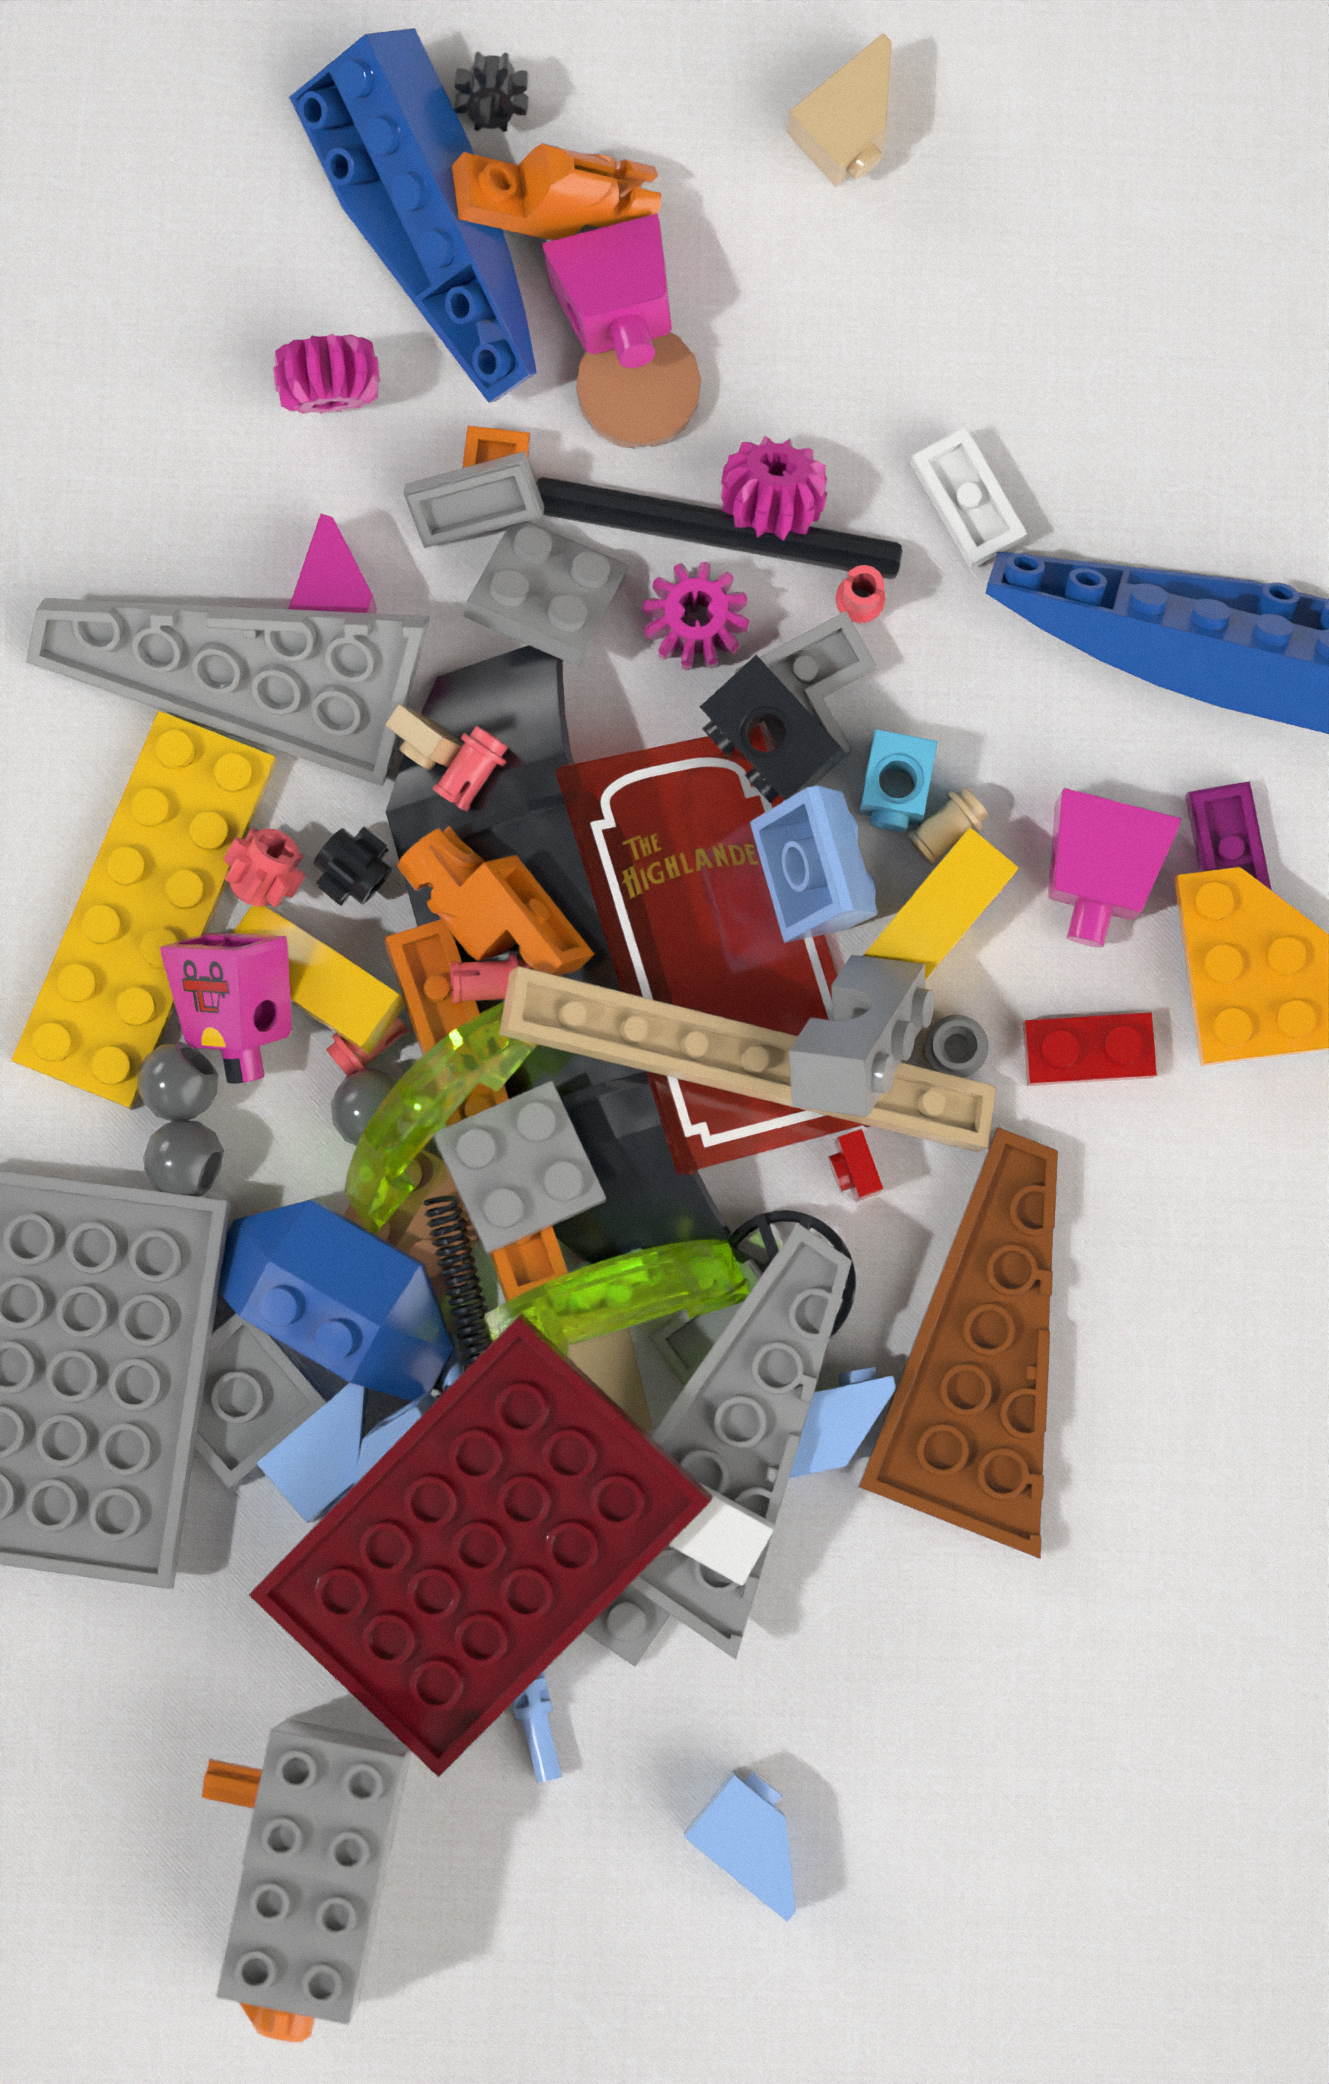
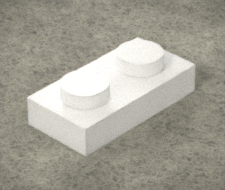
[910,426,1027,569]

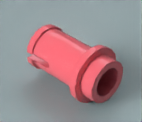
[835,565,886,624]
[433,725,508,812]
[450,953,531,1003]
[326,1016,410,1076]

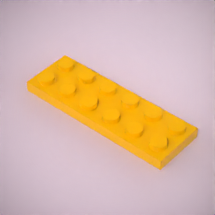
[11,710,277,1110]

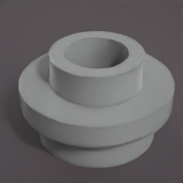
[924,1015,989,1078]

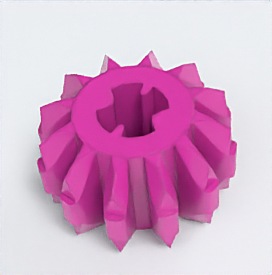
[273,334,380,414]
[721,436,827,540]
[643,561,749,670]

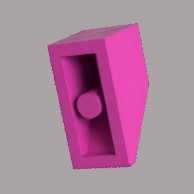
[288,513,377,613]

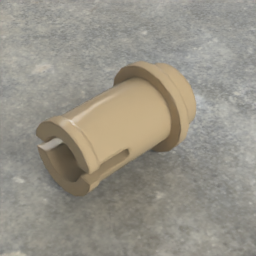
[906,787,989,865]

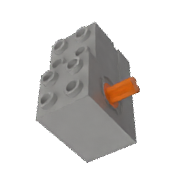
[201,1719,412,2042]

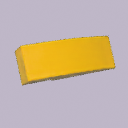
[863,827,1019,981]
[233,905,405,1055]

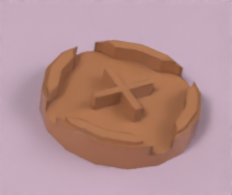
[576,332,701,449]

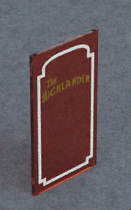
[555,725,871,1176]

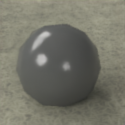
[137,1041,218,1122]
[331,1069,412,1149]
[143,1120,224,1197]

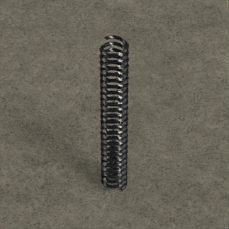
[423,1196,496,1365]

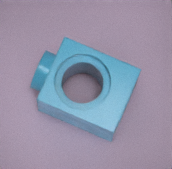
[858,729,938,832]

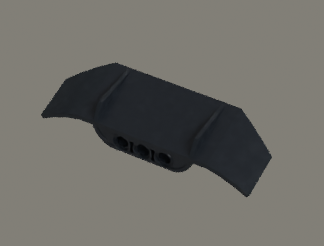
[386,645,731,1265]

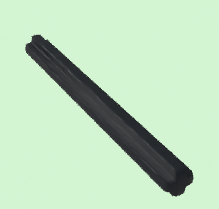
[536,477,902,579]

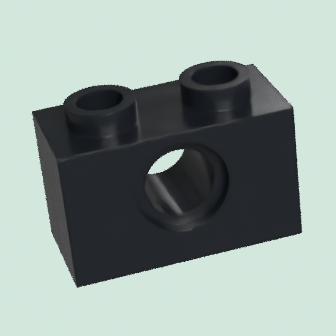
[700,655,847,803]

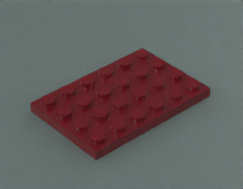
[249,1312,713,1777]

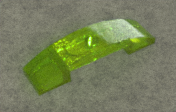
[344,1002,538,1234]
[484,1240,750,1357]

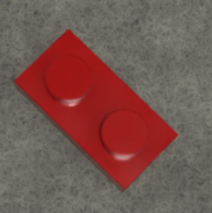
[1023,1012,1157,1086]

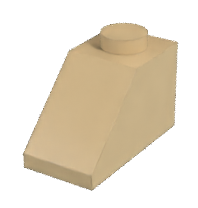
[787,33,892,187]

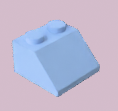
[750,785,878,943]

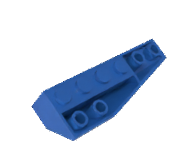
[289,28,537,403]
[985,551,1329,734]

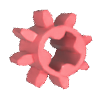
[223,828,306,907]

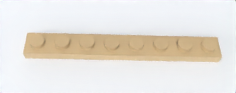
[499,966,996,1152]

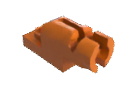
[452,143,661,241]
[397,826,594,976]

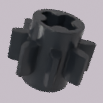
[454,52,528,132]
[313,826,392,906]

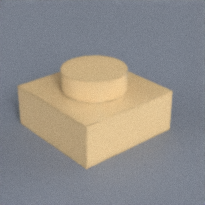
[385,704,464,770]

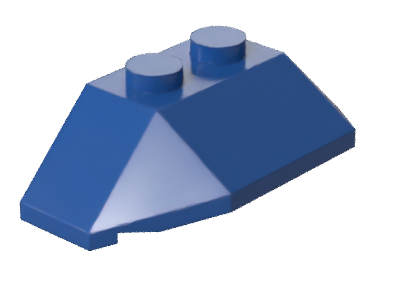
[218,1198,456,1401]

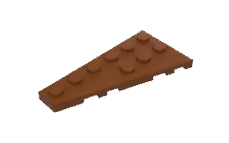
[858,1127,1058,1559]

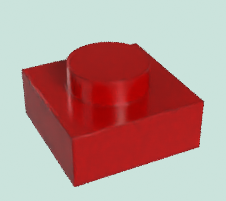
[828,1129,884,1202]

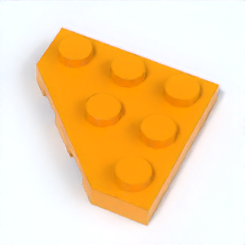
[1174,867,1329,1066]

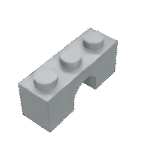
[789,955,934,1117]

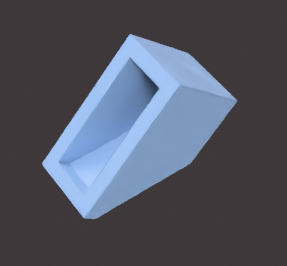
[256,1383,368,1523]
[684,1771,796,1922]

